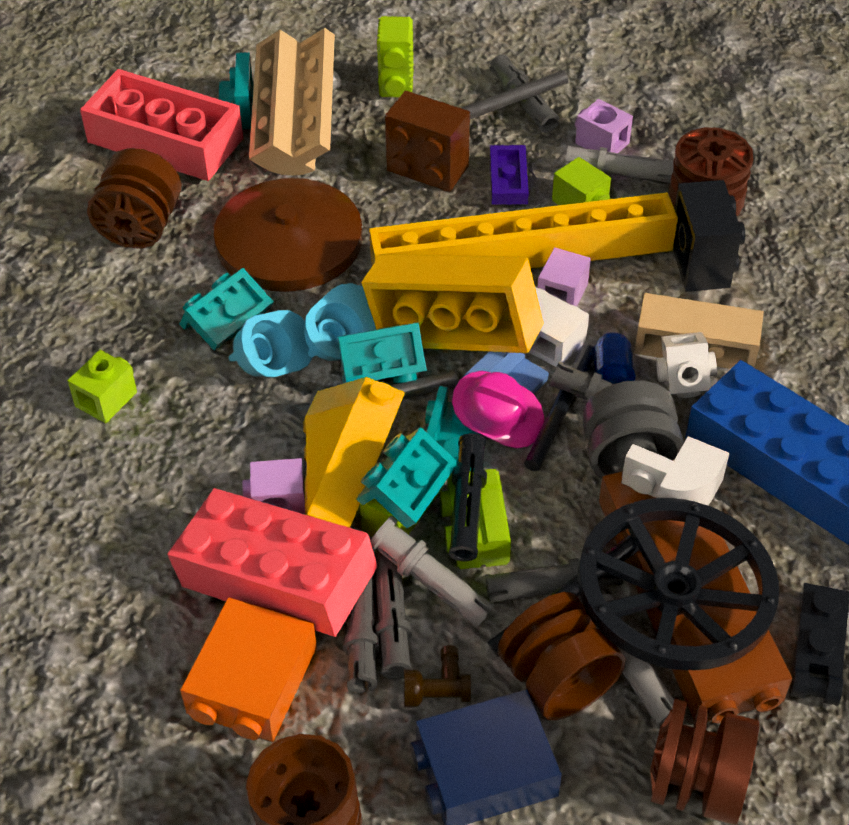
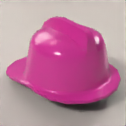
[452,371,545,449]

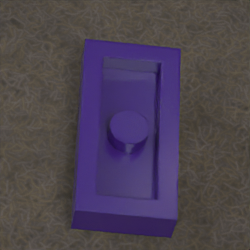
[490,145,529,205]

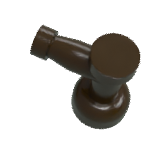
[404,645,471,708]

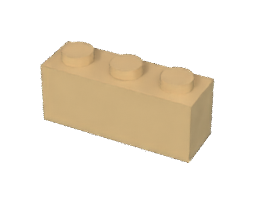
[634,293,764,369]

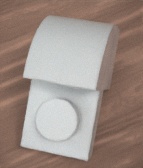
[621,436,729,505]

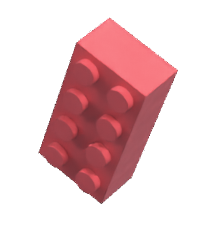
[80,69,244,181]
[167,488,378,637]

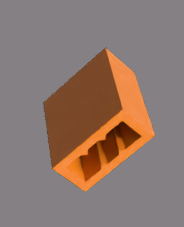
[180,597,317,742]

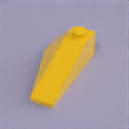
[303,377,405,528]

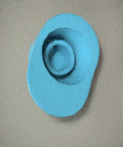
[304,283,376,361]
[228,310,313,377]

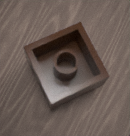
[385,90,470,192]

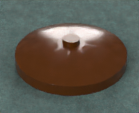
[214,178,363,292]

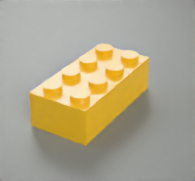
[361,254,544,353]

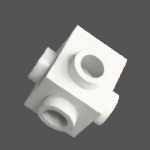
[656,332,717,398]

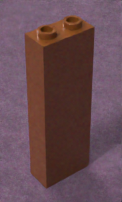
[599,459,792,724]

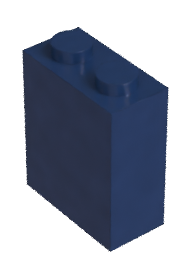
[410,689,562,825]

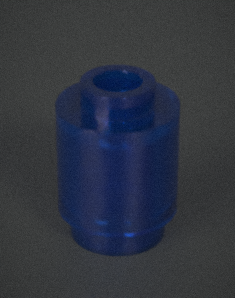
[593,333,636,384]

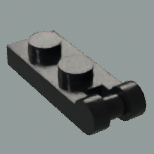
[790,583,849,706]

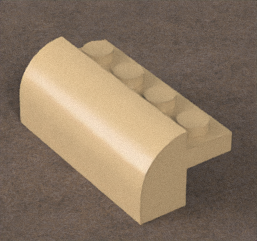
[249,28,335,175]

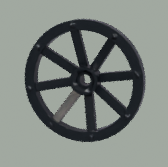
[578,498,779,670]

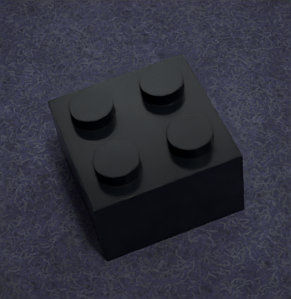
[673,180,746,292]

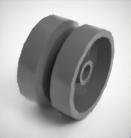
[582,380,684,479]

